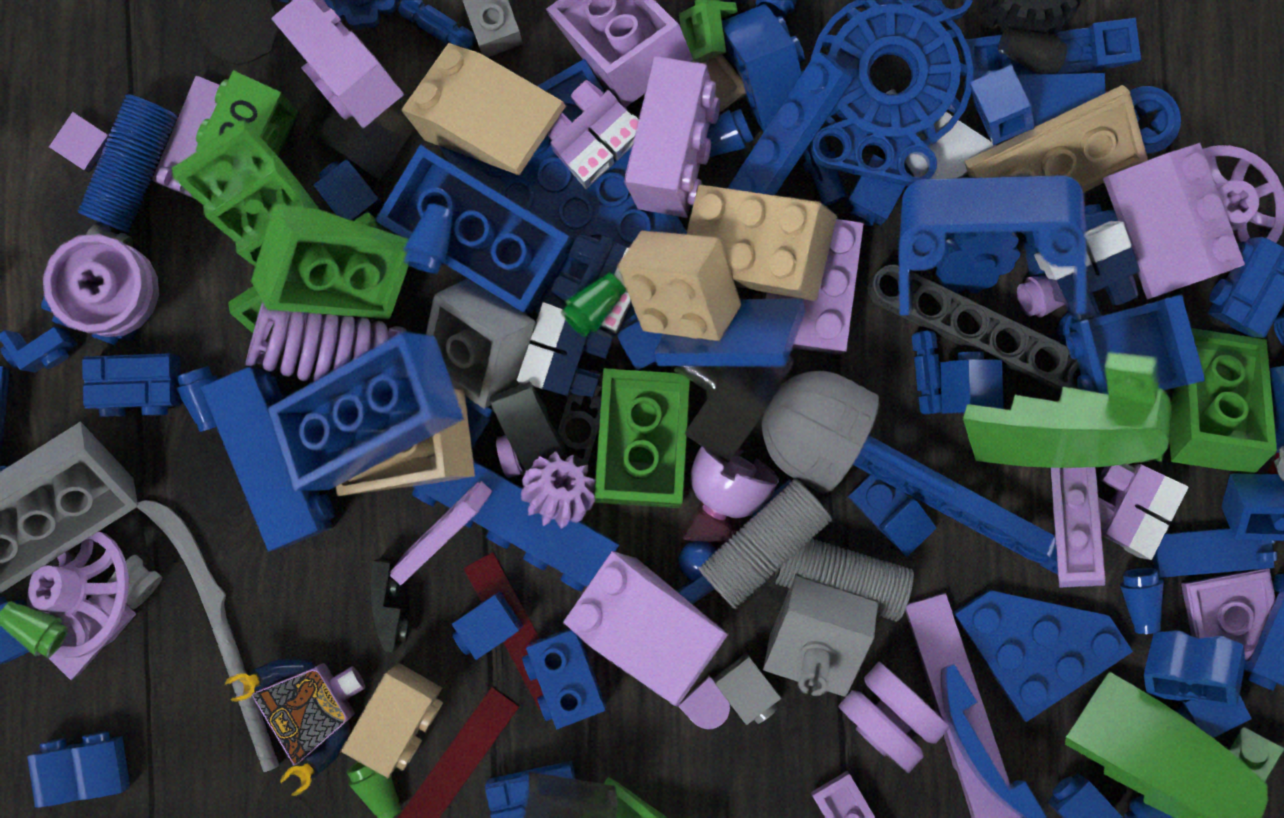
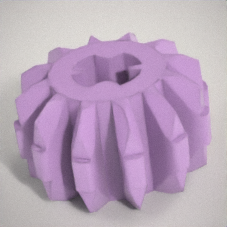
[521,451,596,529]

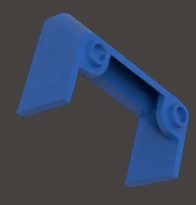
[899,176,1086,315]

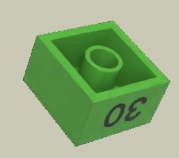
[195,70,299,156]

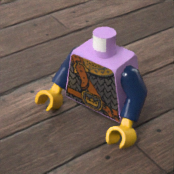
[225,659,365,796]

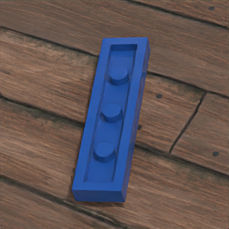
[727,51,853,196]

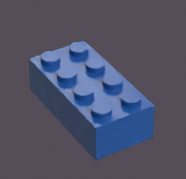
[375,145,575,314]
[268,332,464,491]
[201,367,335,551]

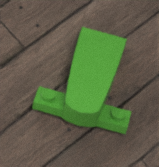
[172,120,388,333]
[963,353,1171,468]
[1065,672,1284,818]

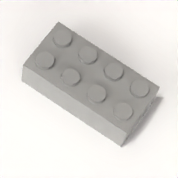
[0,421,138,593]

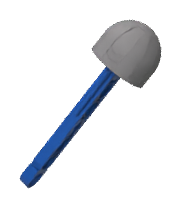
[762,371,1059,575]

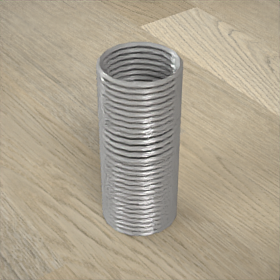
[699,480,832,608]
[774,538,914,622]

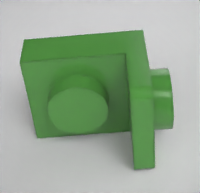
[679,0,738,63]

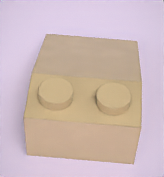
[401,43,566,175]
[336,389,475,496]

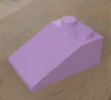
[546,0,693,108]
[563,551,728,706]

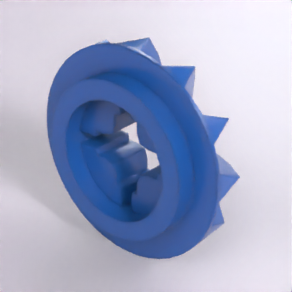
[1130,86,1181,154]

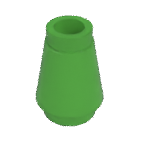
[0,601,68,658]
[347,761,402,818]

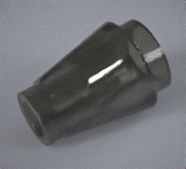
[998,28,1067,74]

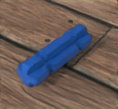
[398,0,476,50]
[912,331,942,414]

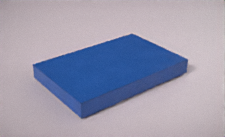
[654,299,805,366]

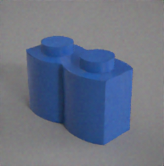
[1144,630,1245,707]
[27,731,130,808]

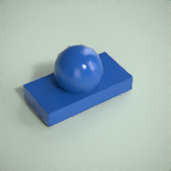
[676,540,718,604]

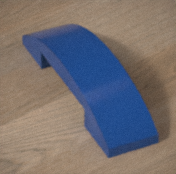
[966,18,1141,81]
[941,664,1047,818]

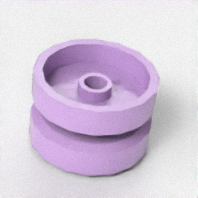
[43,234,159,337]
[838,662,950,773]

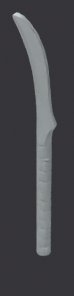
[137,500,280,772]

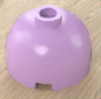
[690,440,779,520]

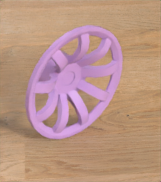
[1202,146,1284,271]
[27,531,129,658]

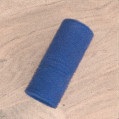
[77,94,178,233]

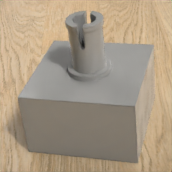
[426,278,535,409]
[763,575,878,697]

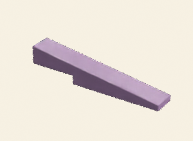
[905,593,1021,818]

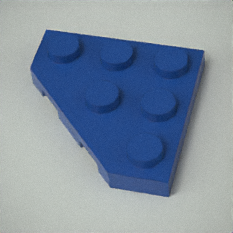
[952,589,1133,722]

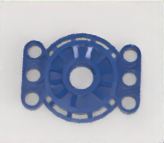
[810,0,974,186]

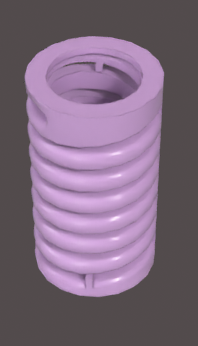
[245,301,406,382]

